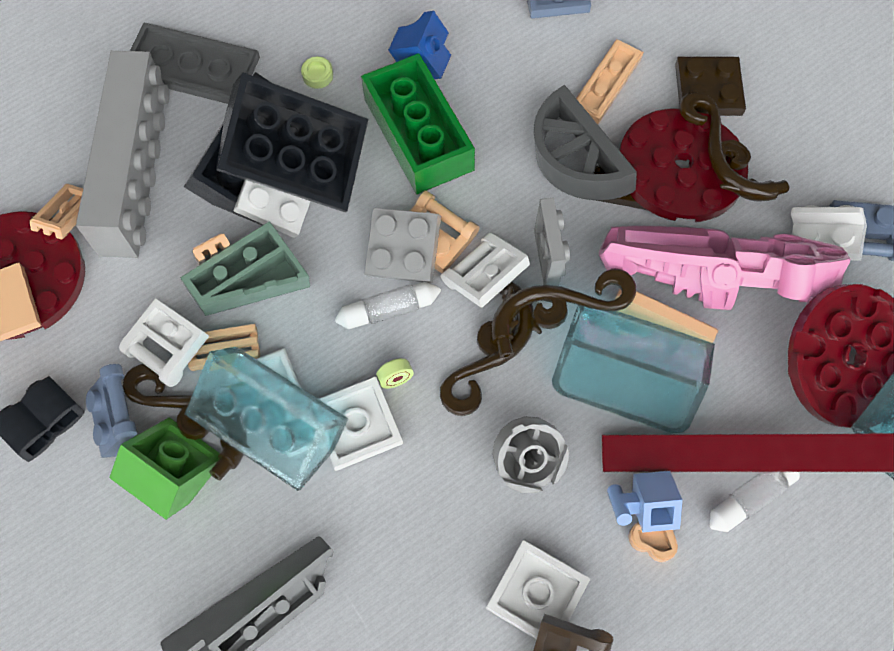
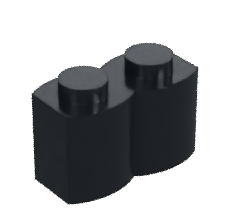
[0,376,85,462]

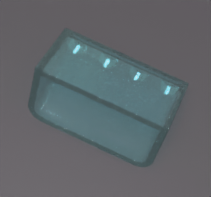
[552,305,715,434]

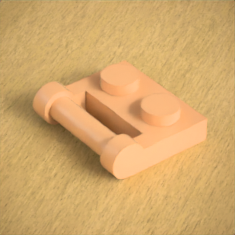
[410,191,480,273]

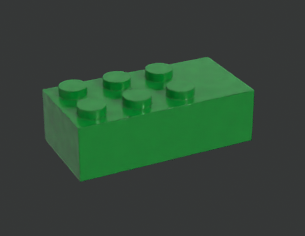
[361,53,475,195]

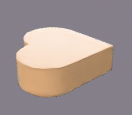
[628,522,678,562]

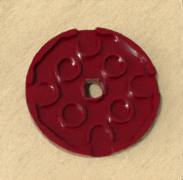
[619,108,749,222]
[0,211,85,340]
[788,284,894,429]

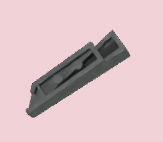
[160,536,333,651]

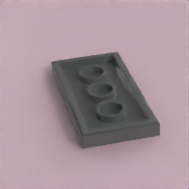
[130,23,260,104]

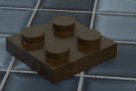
[675,57,746,116]

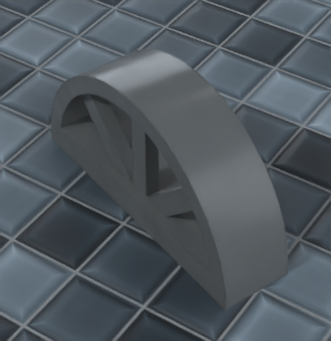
[534,85,637,200]

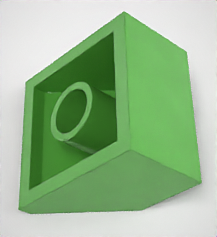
[109,417,220,520]

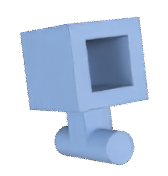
[607,471,682,532]

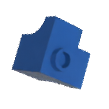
[388,10,451,79]

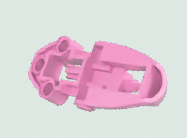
[599,226,850,310]

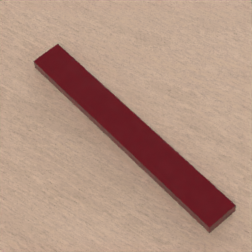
[602,433,894,473]

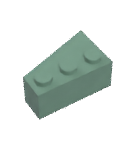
[180,221,310,316]

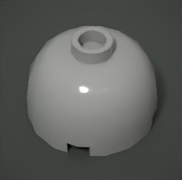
[492,416,569,493]

